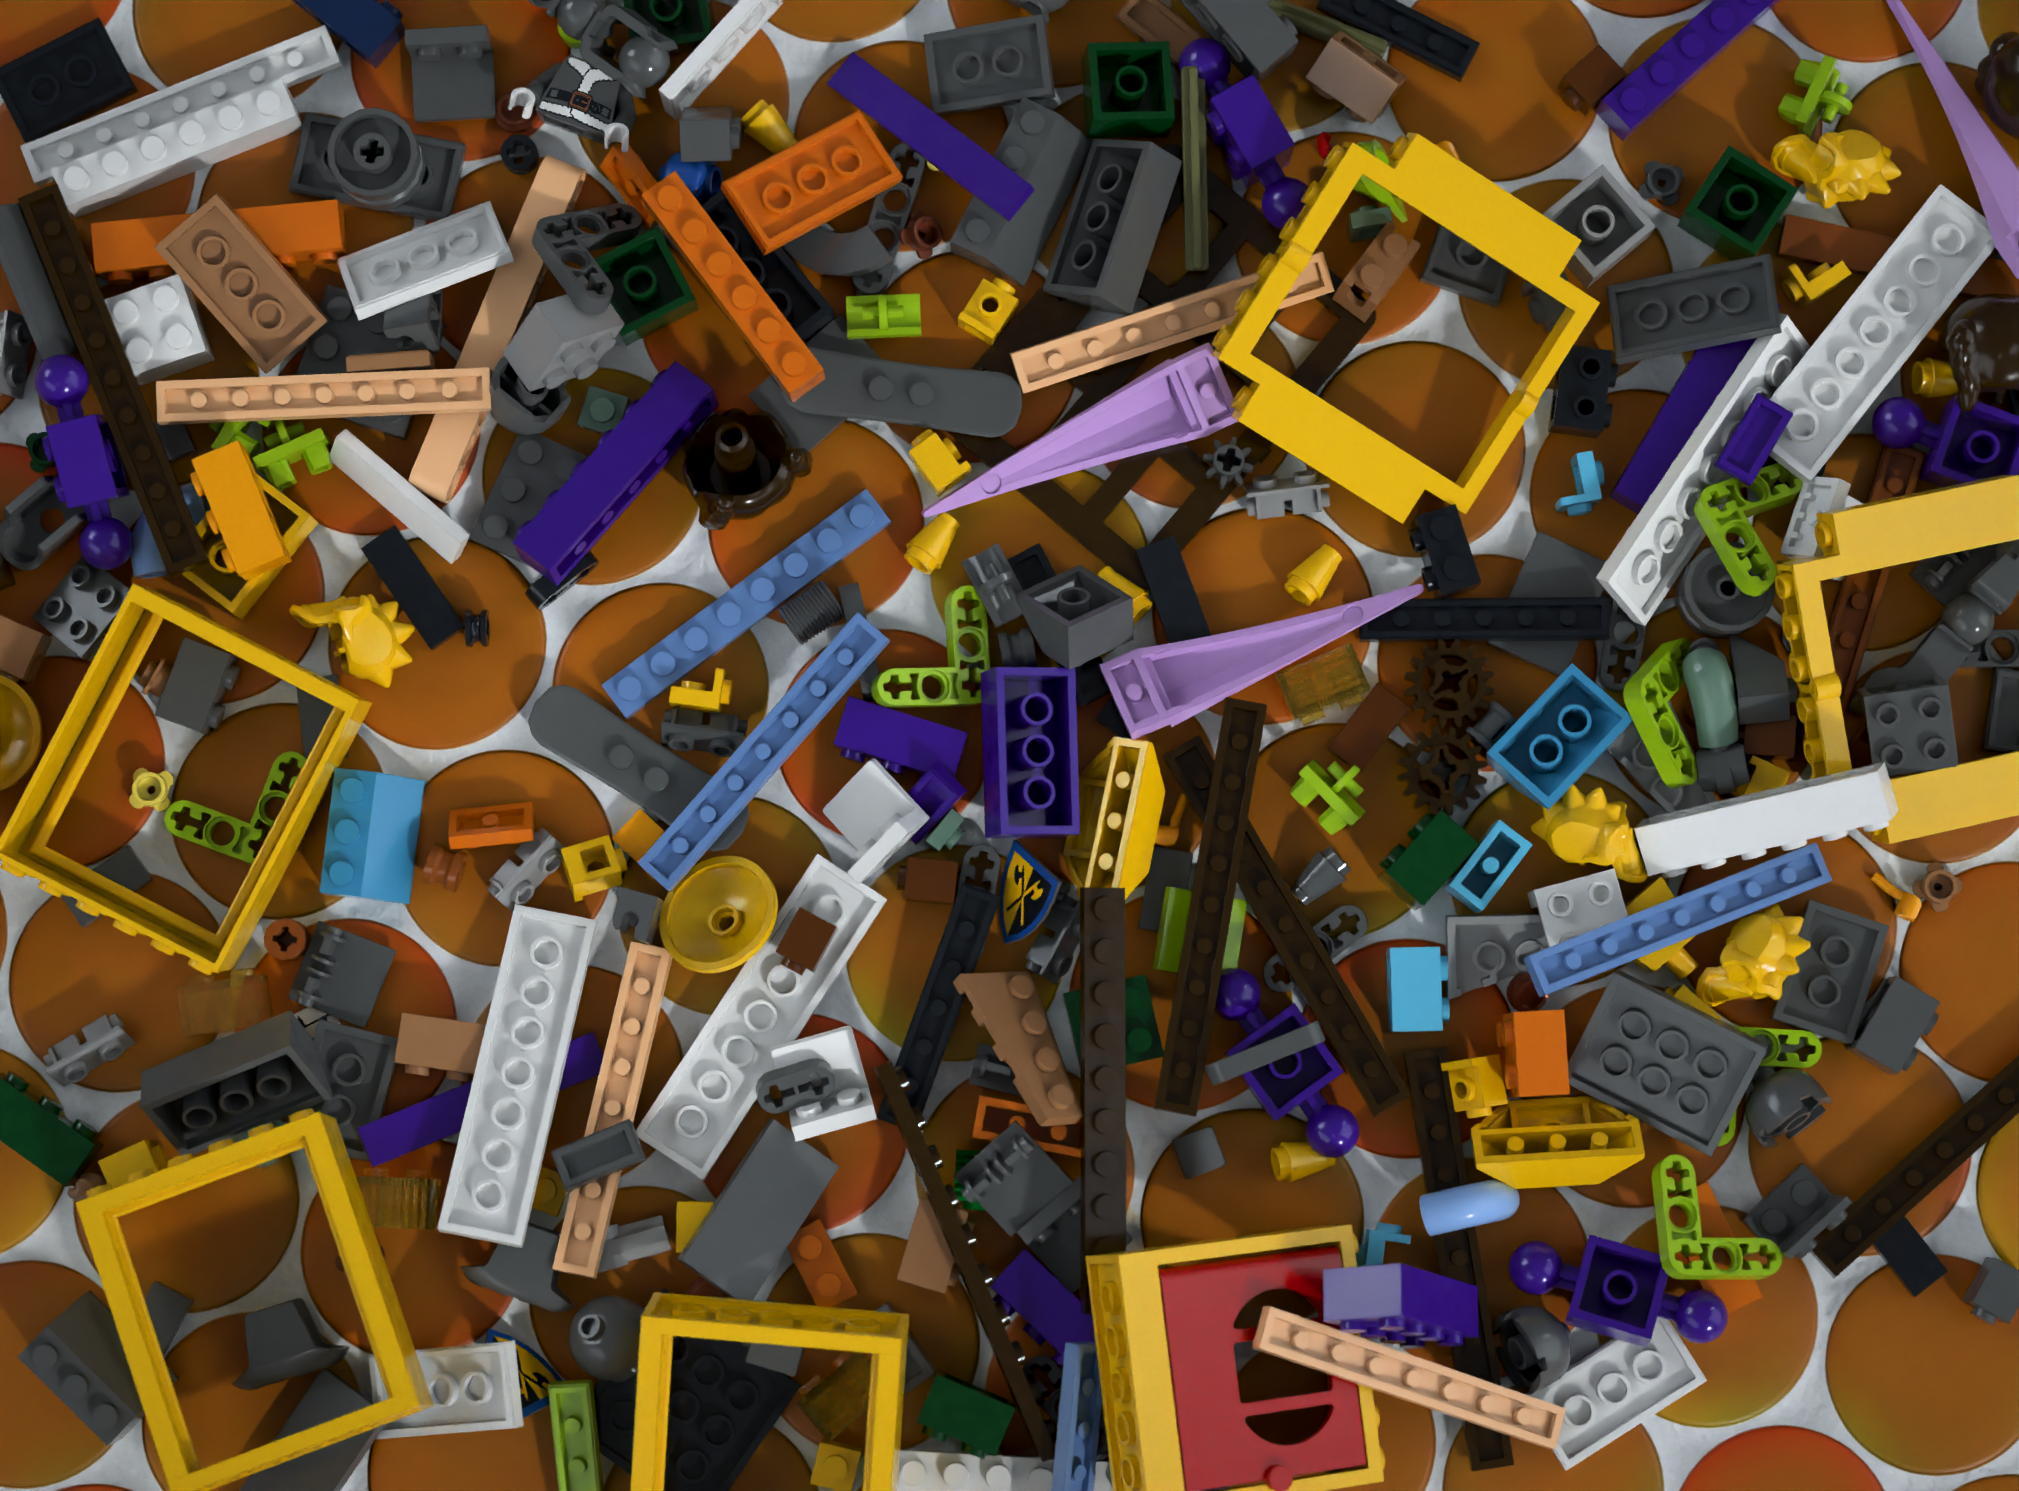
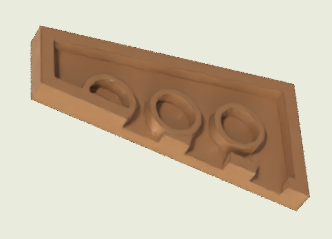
[953,971,1083,1127]

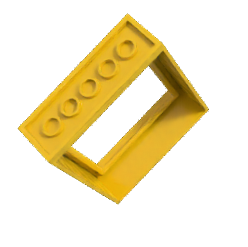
[0,583,372,975]
[76,1108,434,1491]
[631,1292,909,1491]

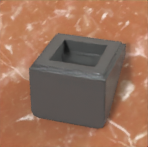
[1172,1126,1227,1179]

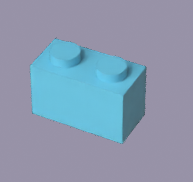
[1443,819,1533,914]
[1386,947,1450,1033]

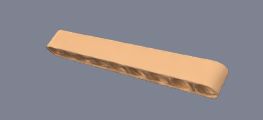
[408,155,586,504]

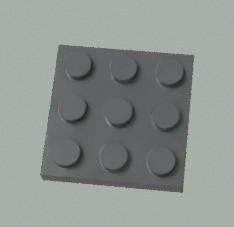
[296,284,446,440]

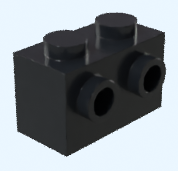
[1548,345,1618,439]
[1408,504,1481,598]

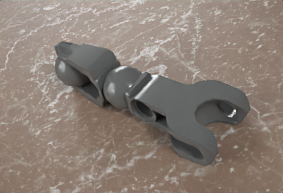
[528,0,678,99]
[1848,539,2019,714]

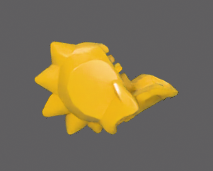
[1770,130,1901,209]
[289,594,415,688]
[1531,784,1648,883]
[1695,904,1811,1007]

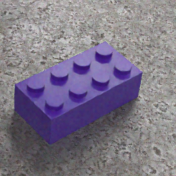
[981,667,1080,838]
[1323,1263,1479,1349]

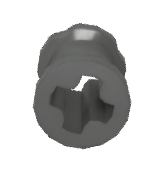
[1465,701,1517,754]

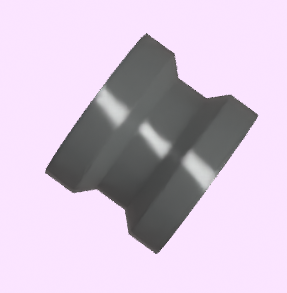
[997,627,1037,667]

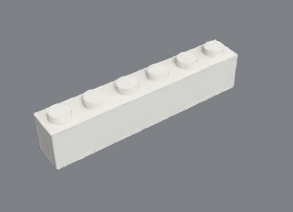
[51,78,303,218]
[1634,762,1899,878]

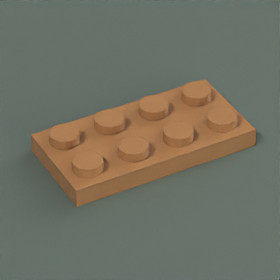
[154,193,330,374]

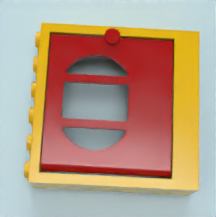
[1085,1224,1385,1491]

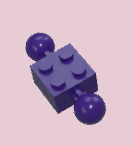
[1179,38,1308,229]
[34,354,134,570]
[1872,394,2019,487]
[1214,968,1359,1158]
[1509,1235,1728,1348]

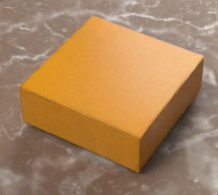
[612,809,665,863]

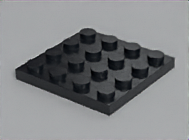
[593,1288,801,1491]

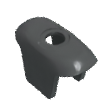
[0,474,88,571]
[461,1222,576,1313]
[232,1298,350,1391]

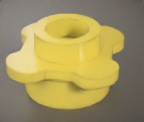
[129,768,174,812]

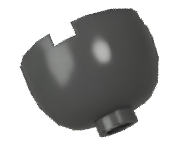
[489,356,571,435]
[1744,1068,1832,1148]
[568,1295,645,1382]
[1492,1306,1572,1394]

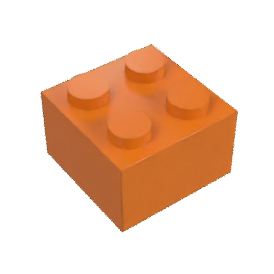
[1496,1009,1570,1098]

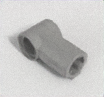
[598,1215,672,1273]

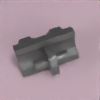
[961,543,1023,629]

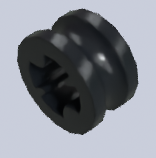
[500,134,539,175]
[465,610,490,647]

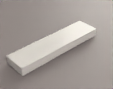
[330,429,470,564]

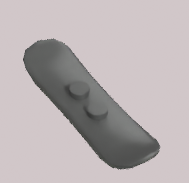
[781,347,1023,438]
[528,685,750,852]

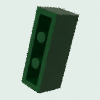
[0,1071,104,1187]

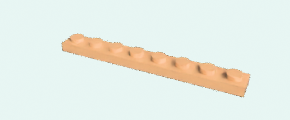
[1009,251,1335,394]
[156,367,492,425]
[552,941,673,1279]
[1252,1306,1566,1449]

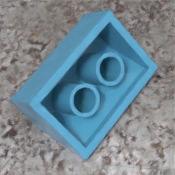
[1487,663,1633,810]
[319,768,425,904]

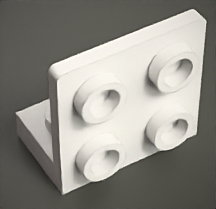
[1780,476,1864,581]
[823,759,930,884]
[1527,868,1628,947]
[771,1026,877,1142]

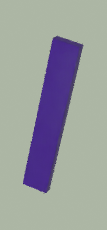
[827,52,1035,222]
[357,1032,603,1167]

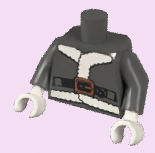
[508,45,637,152]

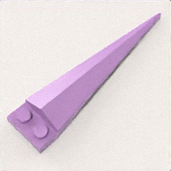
[1886,0,2019,279]
[921,343,1238,517]
[1099,584,1424,740]

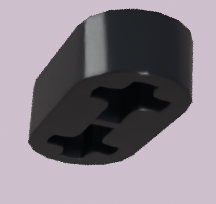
[525,550,599,610]

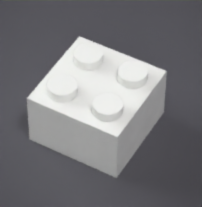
[105,274,215,386]

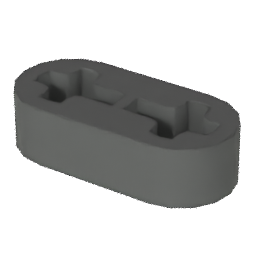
[756,1058,835,1114]

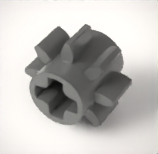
[1202,437,1254,490]

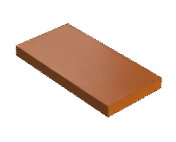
[720,110,903,255]

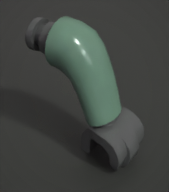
[1683,638,1750,794]

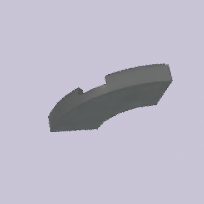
[782,225,894,277]

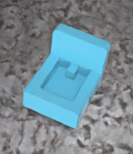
[1555,451,1604,517]
[1356,1222,1411,1267]

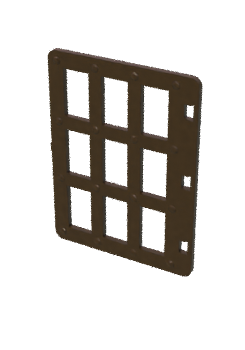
[946,144,1376,590]

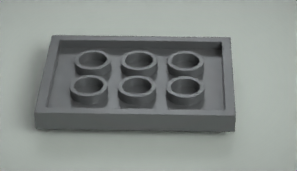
[1568,968,1769,1157]

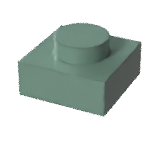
[1347,205,1393,243]
[577,386,630,434]
[925,808,965,852]

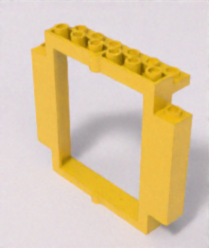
[1212,132,1600,524]
[1775,475,2019,844]

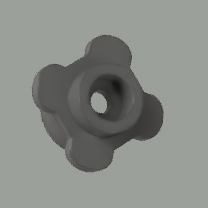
[1639,161,1684,206]

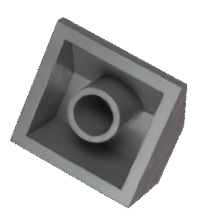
[1015,565,1134,670]

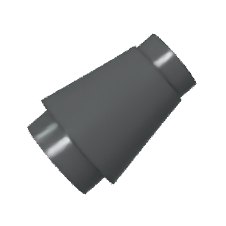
[1289,846,1352,906]

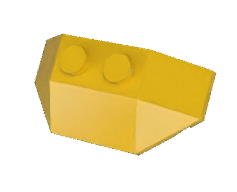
[1063,737,1166,899]
[1470,1096,1645,1189]

